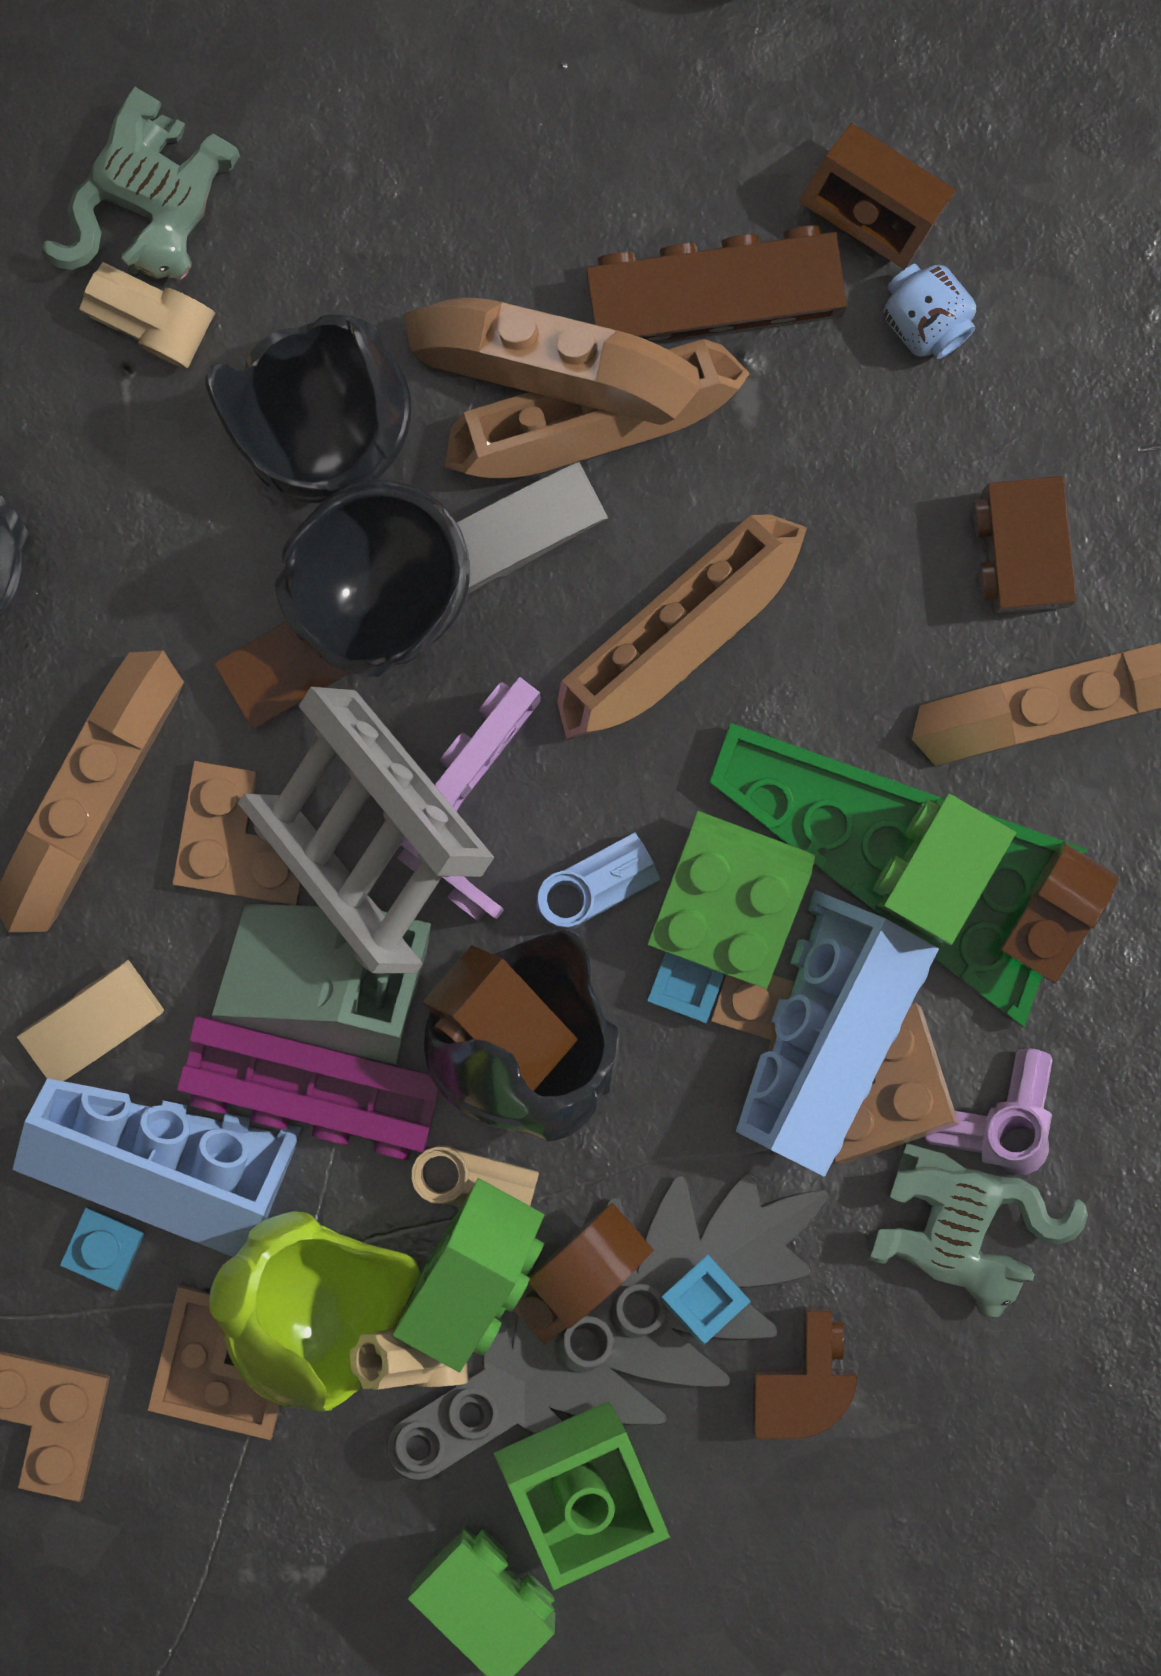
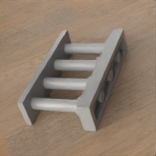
[238,687,494,974]

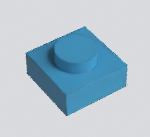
[647,951,725,1023]
[60,1206,146,1291]
[659,1255,751,1346]

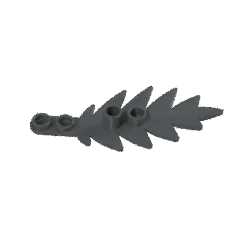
[386,1174,829,1481]

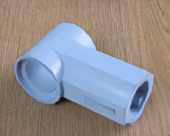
[535,832,661,931]

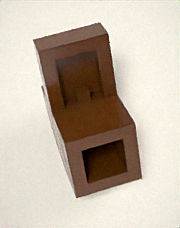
[999,842,1119,984]
[513,1203,654,1345]
[753,1306,857,1439]

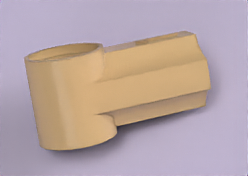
[79,262,215,369]
[411,1144,539,1207]
[350,1329,468,1390]

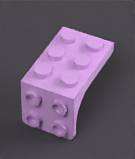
[397,677,541,922]

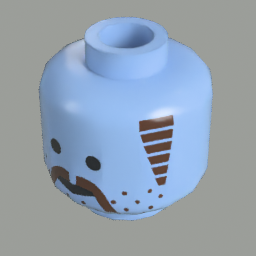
[883,264,976,359]

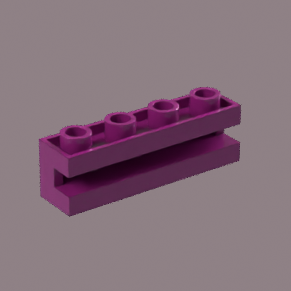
[177,1016,440,1160]

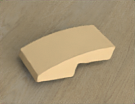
[17,960,164,1081]

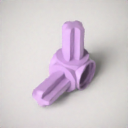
[925,1048,1053,1175]

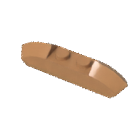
[404,297,701,425]
[444,339,750,478]
[557,514,807,739]
[912,643,1161,766]
[0,650,184,932]

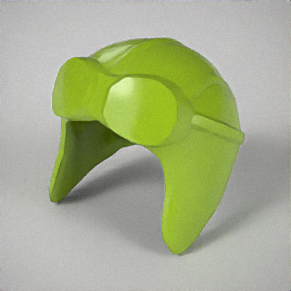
[209,1211,420,1412]

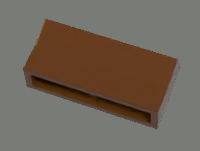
[214,621,349,729]

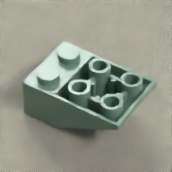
[212,904,431,1066]

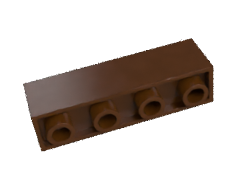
[587,225,847,344]

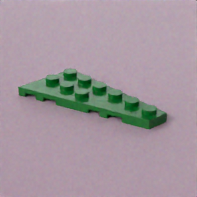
[709,723,1087,1027]

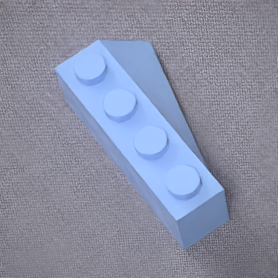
[736,890,939,1177]
[12,1078,302,1257]

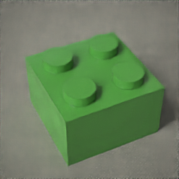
[872,793,1017,946]
[648,811,815,989]
[392,1178,544,1373]
[493,1401,670,1590]
[408,1525,556,1676]

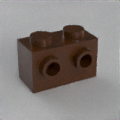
[799,123,956,270]
[973,476,1077,614]
[422,945,578,1091]

